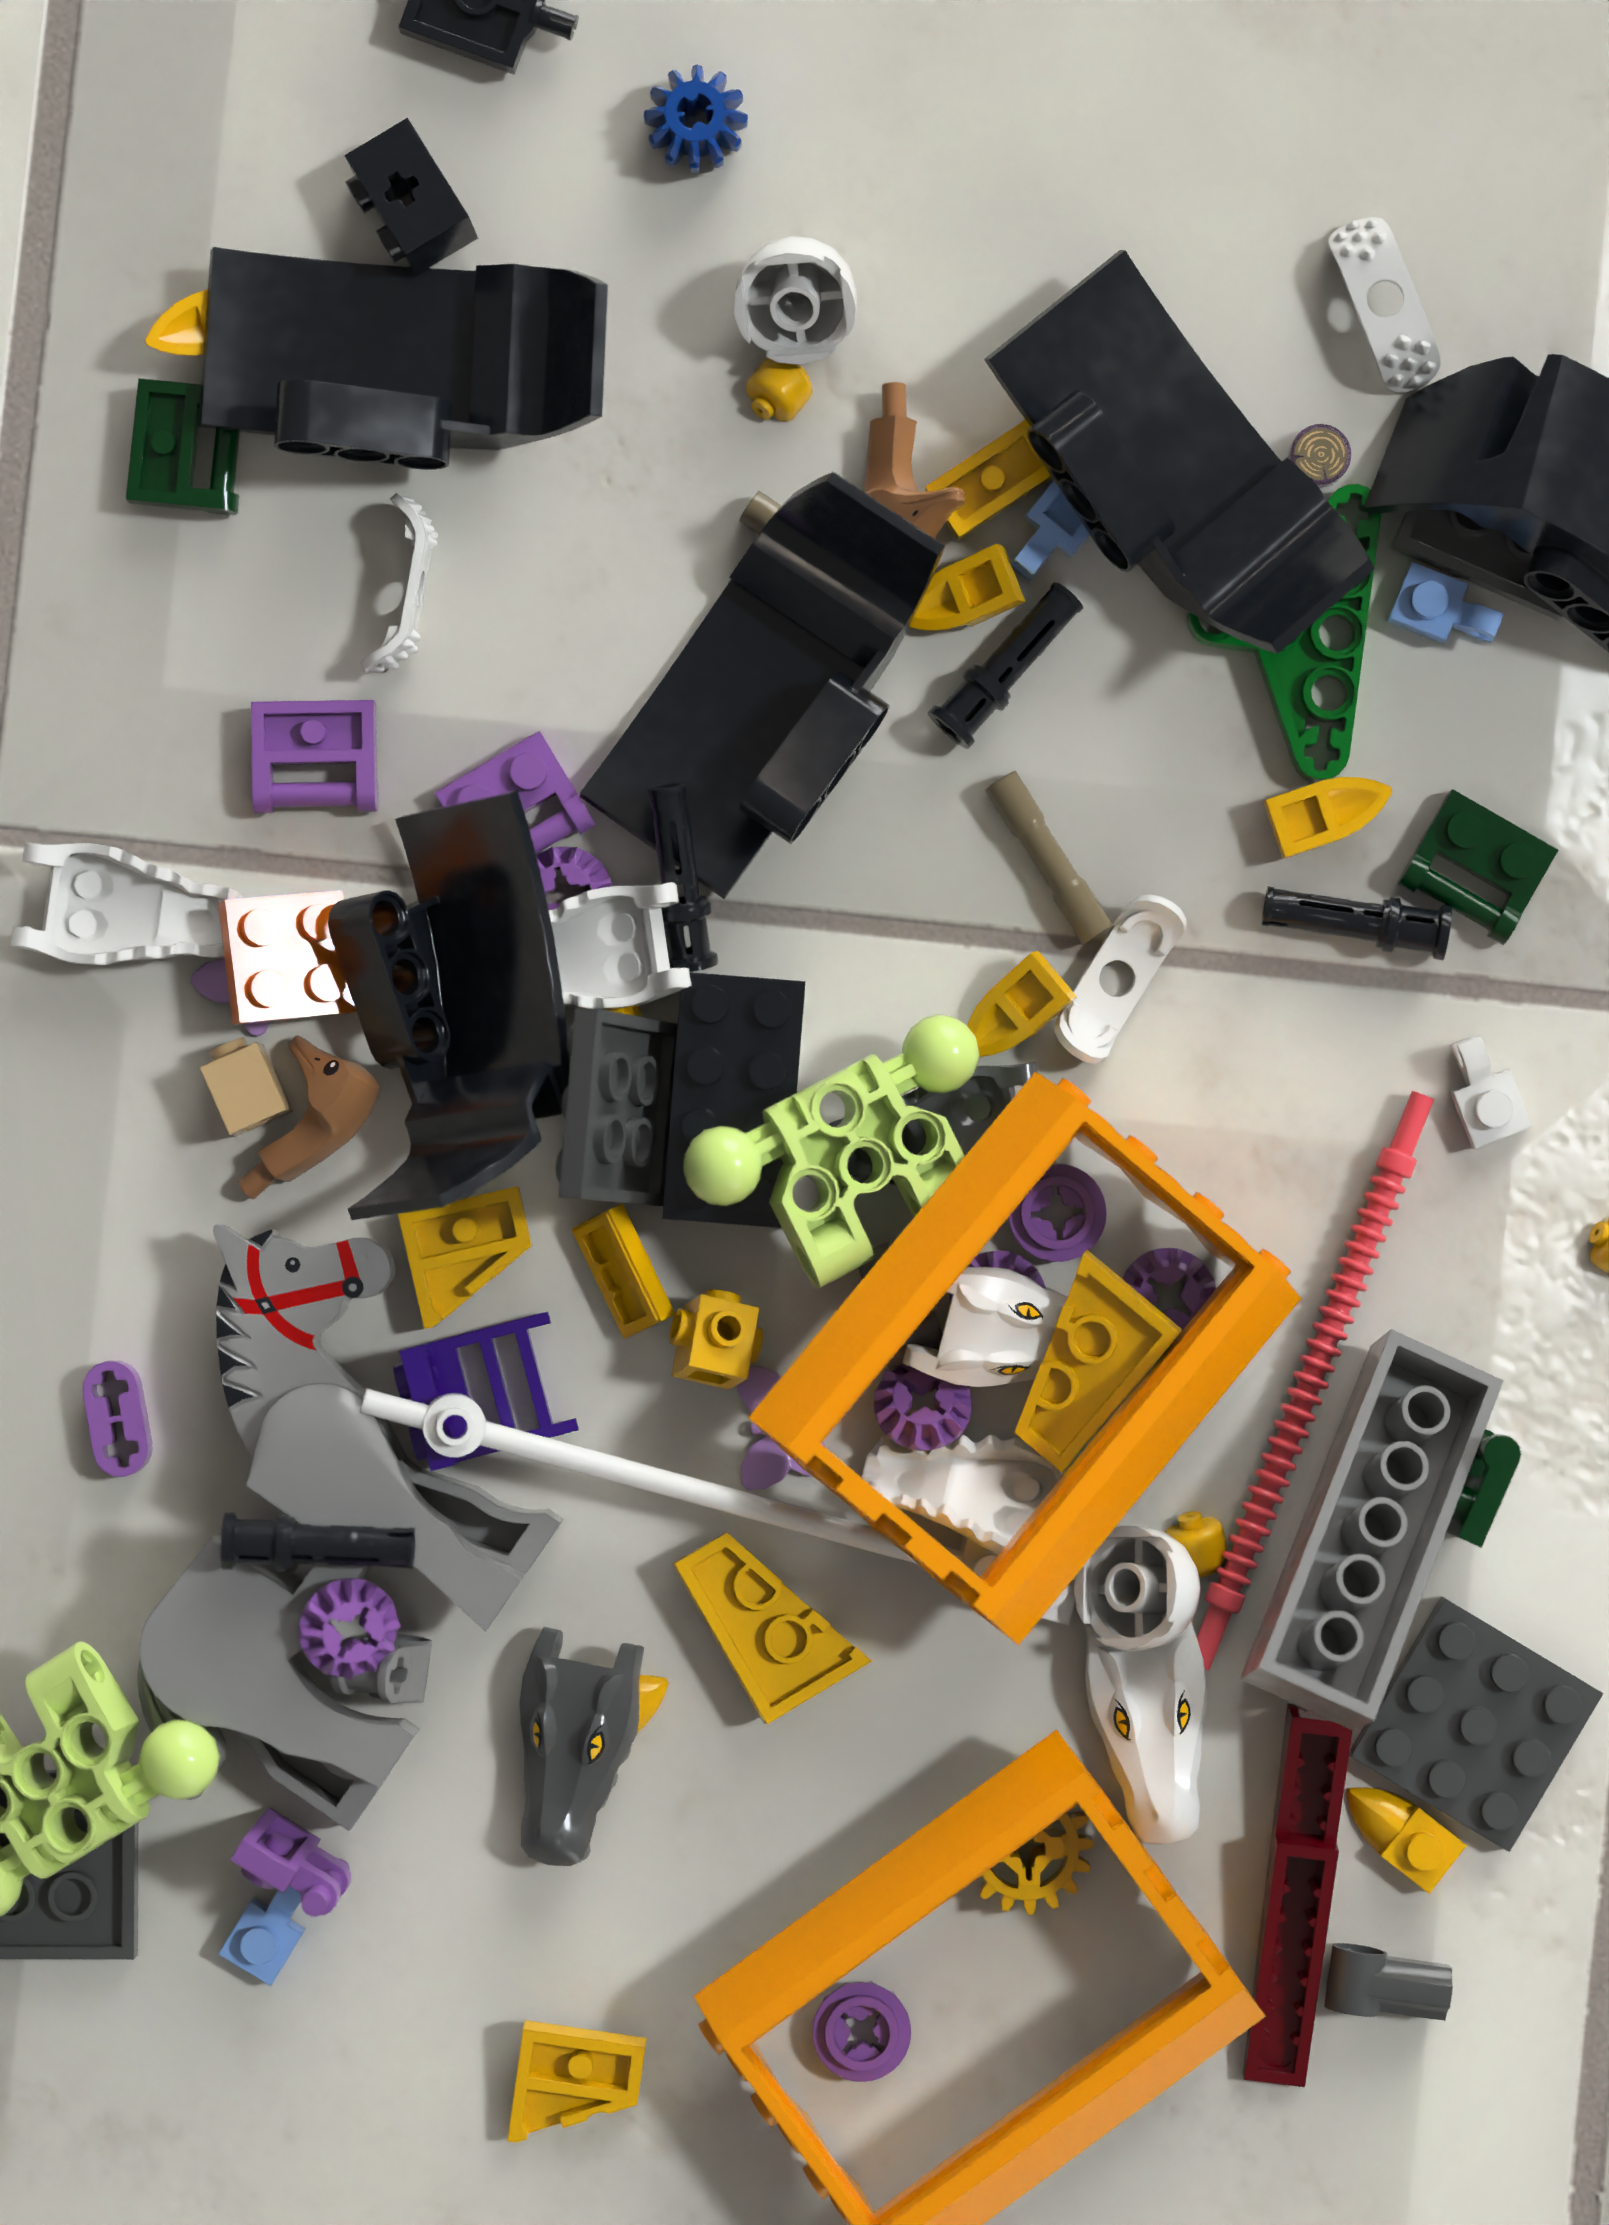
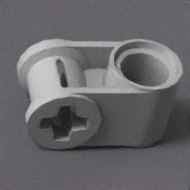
[330,1633,432,1704]

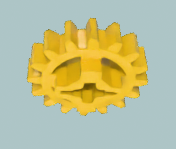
[979,1811,1094,1915]

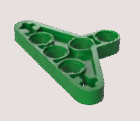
[1187,484,1381,783]

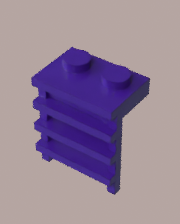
[393,1311,579,1471]

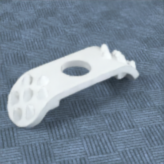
[1328,217,1441,392]
[361,493,438,673]
[1054,894,1187,1064]

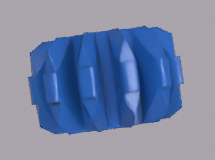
[644,64,748,173]

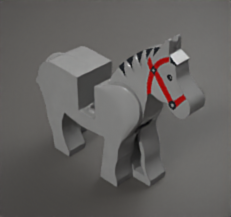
[137,1224,564,1831]

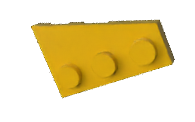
[1014,1250,1183,1473]
[672,1532,872,1724]

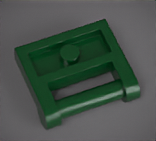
[126,378,240,515]
[1397,789,1558,945]
[1446,1429,1521,1548]

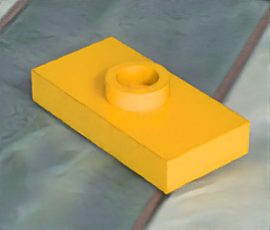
[572,1203,675,1339]

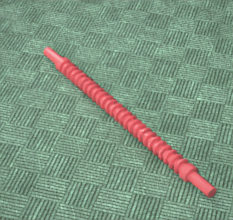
[1197,1091,1434,1670]

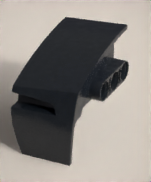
[199,247,608,470]
[984,250,1375,654]
[1364,354,1609,653]
[580,472,945,899]
[328,790,570,1220]

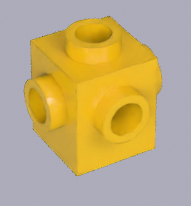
[669,1289,763,1390]

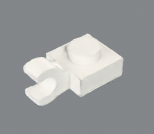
[1450,1036,1533,1149]

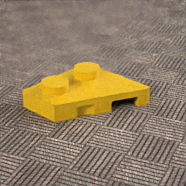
[398,1186,533,1329]
[507,2020,647,2143]

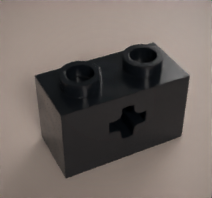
[345,117,478,276]

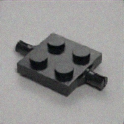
[398,0,579,75]

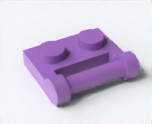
[251,700,378,814]
[435,731,596,854]

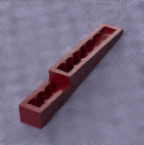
[1243,1703,1353,2087]

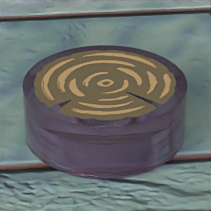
[1288,424,1351,488]

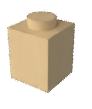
[200,1037,293,1136]

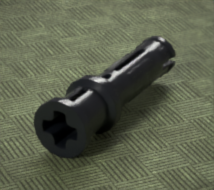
[928,582,1083,749]
[647,782,718,972]
[1262,886,1452,960]
[221,1512,416,1572]

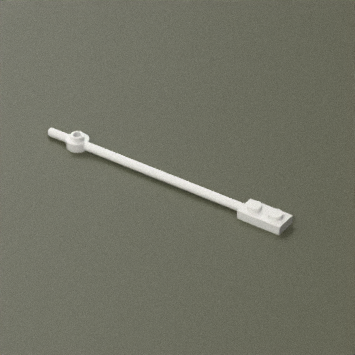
[360,1389,1075,1626]

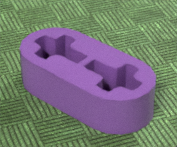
[83,1361,153,1477]

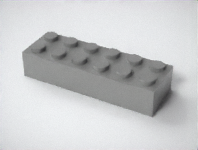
[1240,1329,1504,1731]

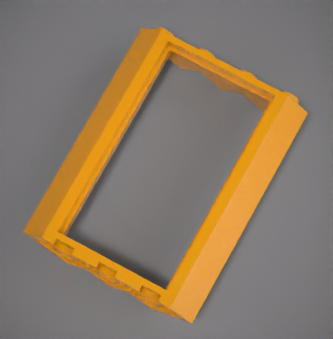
[748,1071,1302,1646]
[693,1729,1266,2225]

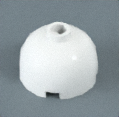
[734,236,857,365]
[1074,1525,1201,1651]

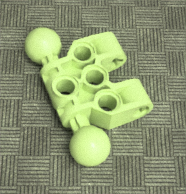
[683,1014,979,1289]
[0,1642,220,1917]

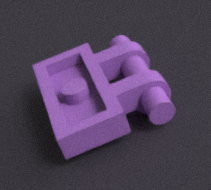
[230,1807,351,1917]

